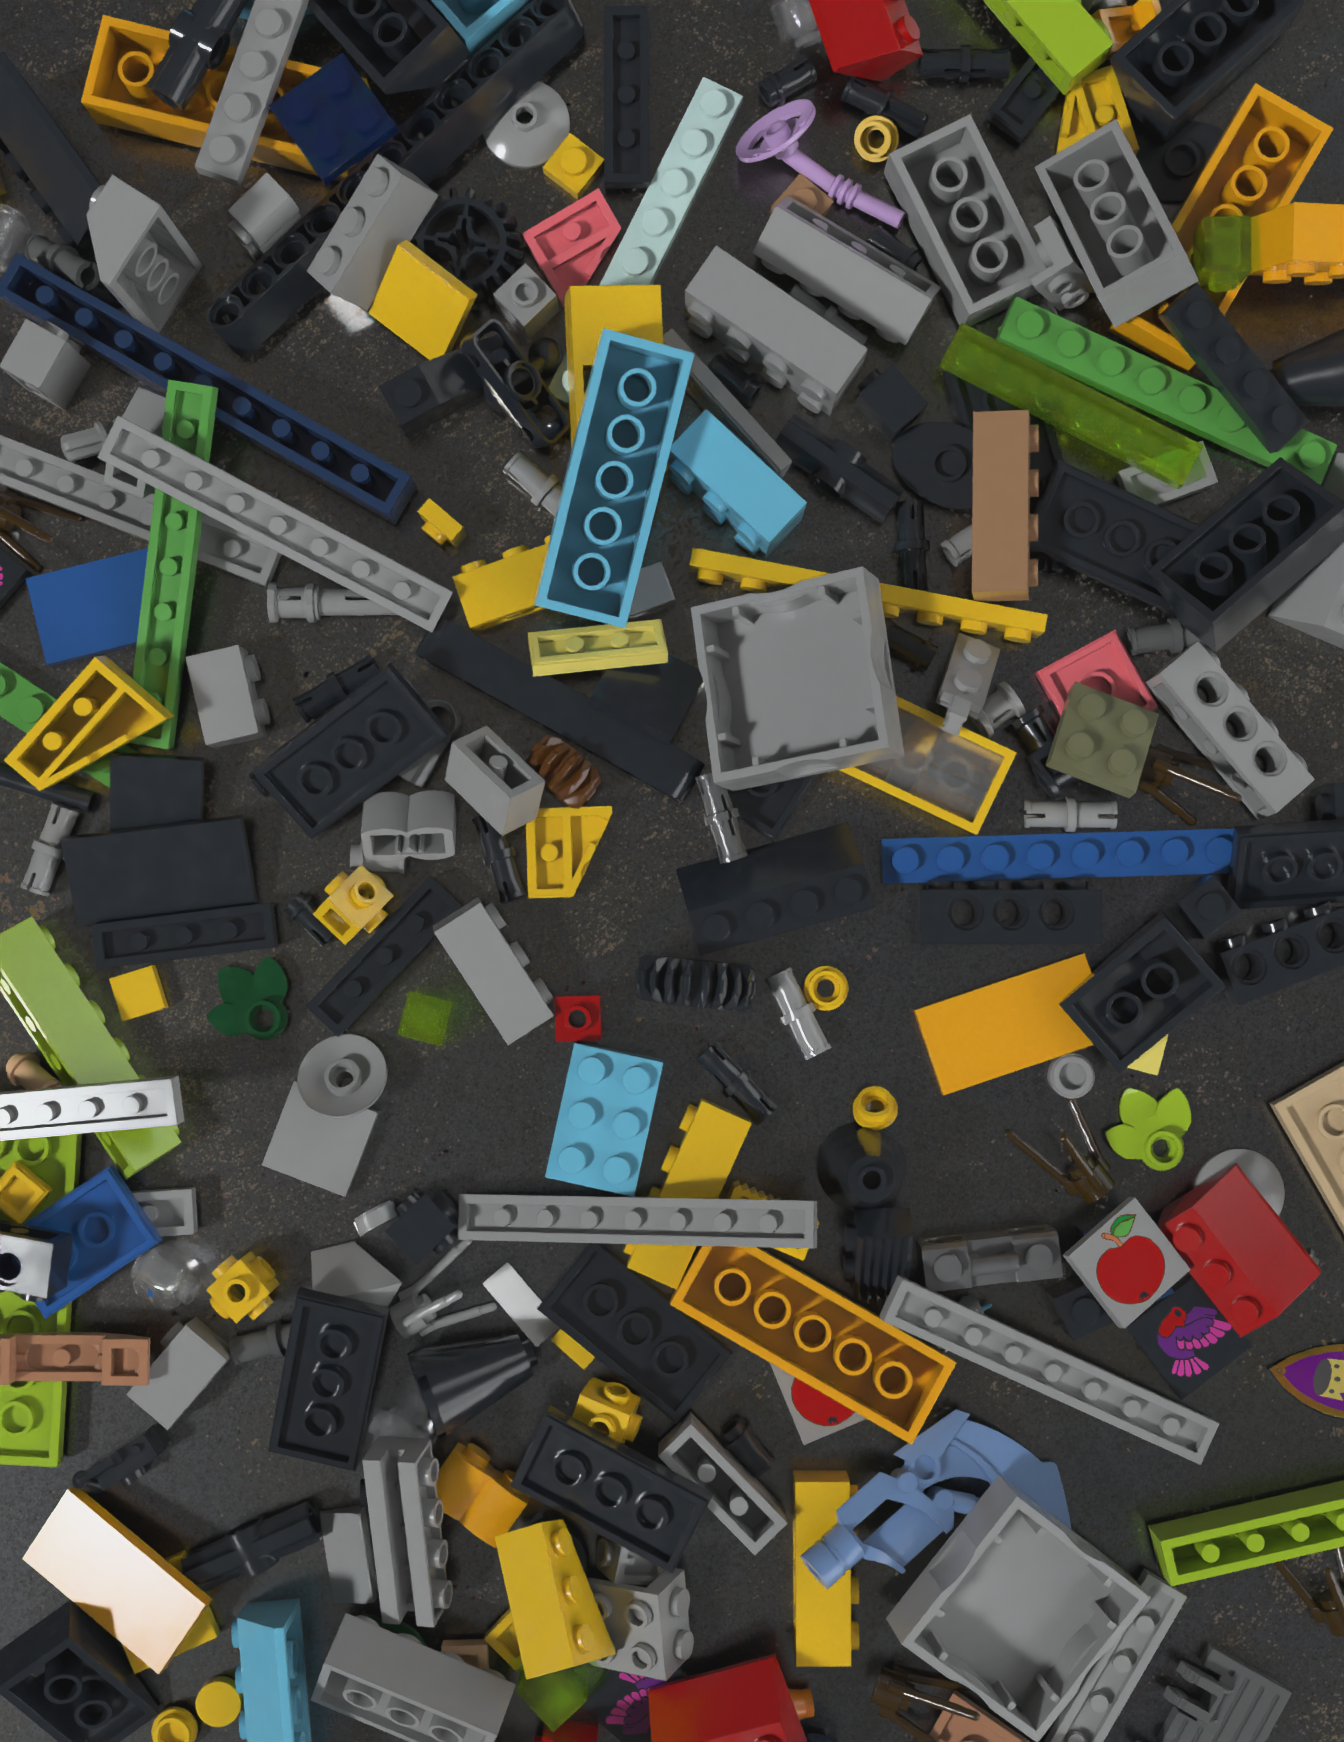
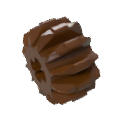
[525,735,602,809]

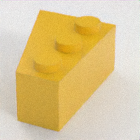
[4,655,175,791]
[494,1519,617,1680]

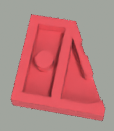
[522,188,621,311]

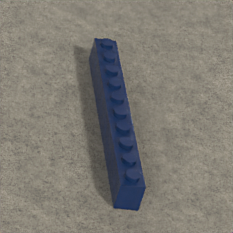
[0,253,417,525]

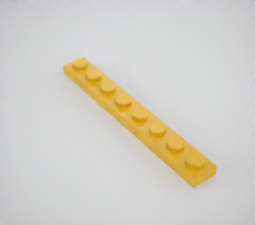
[689,547,1048,643]

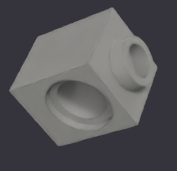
[493,263,560,341]

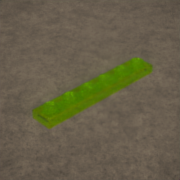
[939,323,1203,490]

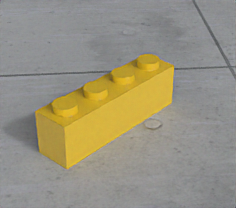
[452,535,550,634]
[623,1097,752,1290]
[793,1470,859,1667]

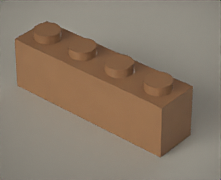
[972,410,1039,601]

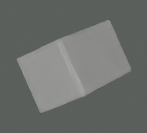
[627,561,676,622]

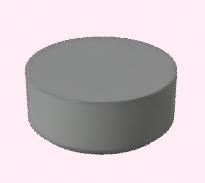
[1047,1053,1095,1099]
[353,1200,400,1237]

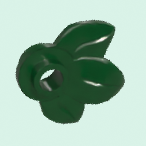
[207,956,289,1040]

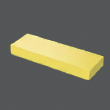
[528,619,668,677]

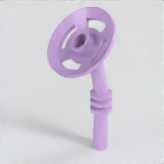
[736,99,906,229]

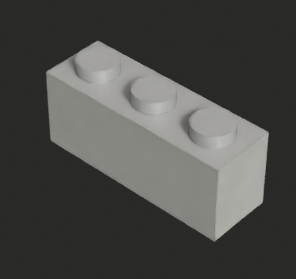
[307,154,438,310]
[433,897,554,1045]
[658,1411,788,1555]

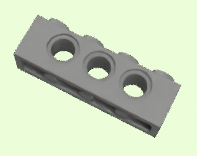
[1145,641,1315,820]

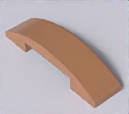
[0,1332,150,1386]

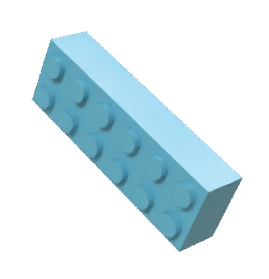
[533,328,695,629]

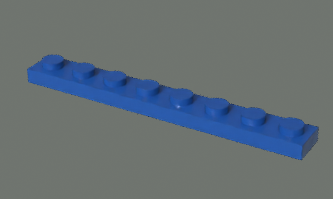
[880,828,1234,884]

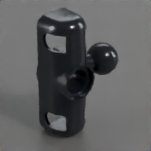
[460,319,570,448]

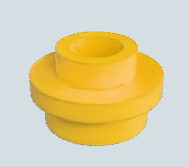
[854,115,899,162]
[803,966,848,1011]
[853,1086,898,1130]

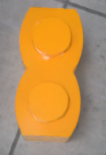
[436,1442,530,1548]

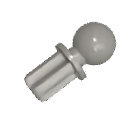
[60,415,123,462]

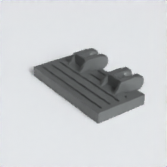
[1137,1643,1292,1742]

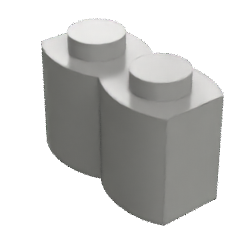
[227,172,303,261]
[361,790,457,861]

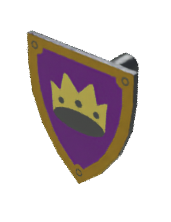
[1269,1344,1344,1421]

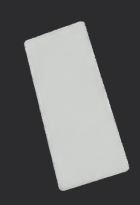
[483,1263,559,1347]

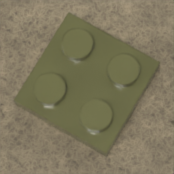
[1045,682,1159,799]

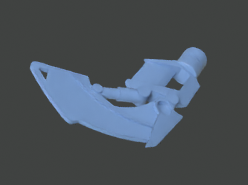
[800,1409,1071,1589]

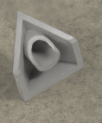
[311,1240,402,1307]

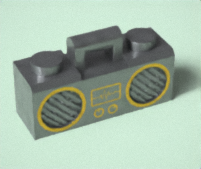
[915,1224,1063,1292]

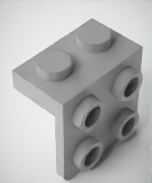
[587,1568,694,1681]

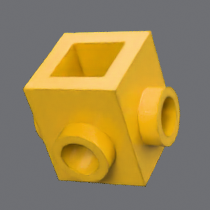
[313,864,394,945]
[206,1251,280,1324]
[572,1376,643,1444]

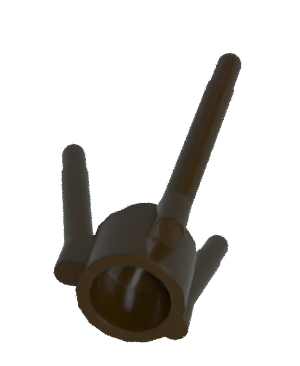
[0,488,83,572]
[1138,743,1242,825]
[1006,1098,1115,1204]
[1273,1546,1344,1637]
[870,1665,980,1742]

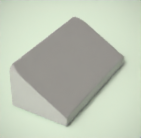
[320,1505,379,1604]

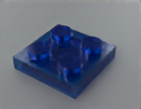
[269,53,399,185]

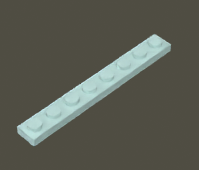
[548,77,743,407]

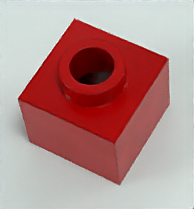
[554,994,602,1042]

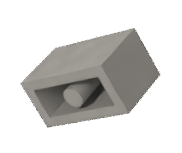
[0,319,91,411]
[186,645,270,749]
[445,726,545,836]
[126,1317,231,1430]

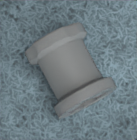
[969,681,1026,739]

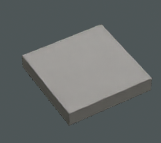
[262,1080,380,1197]

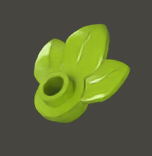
[1105,1088,1191,1171]

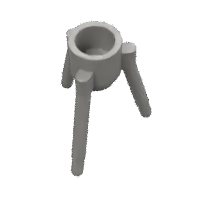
[389,1240,497,1339]

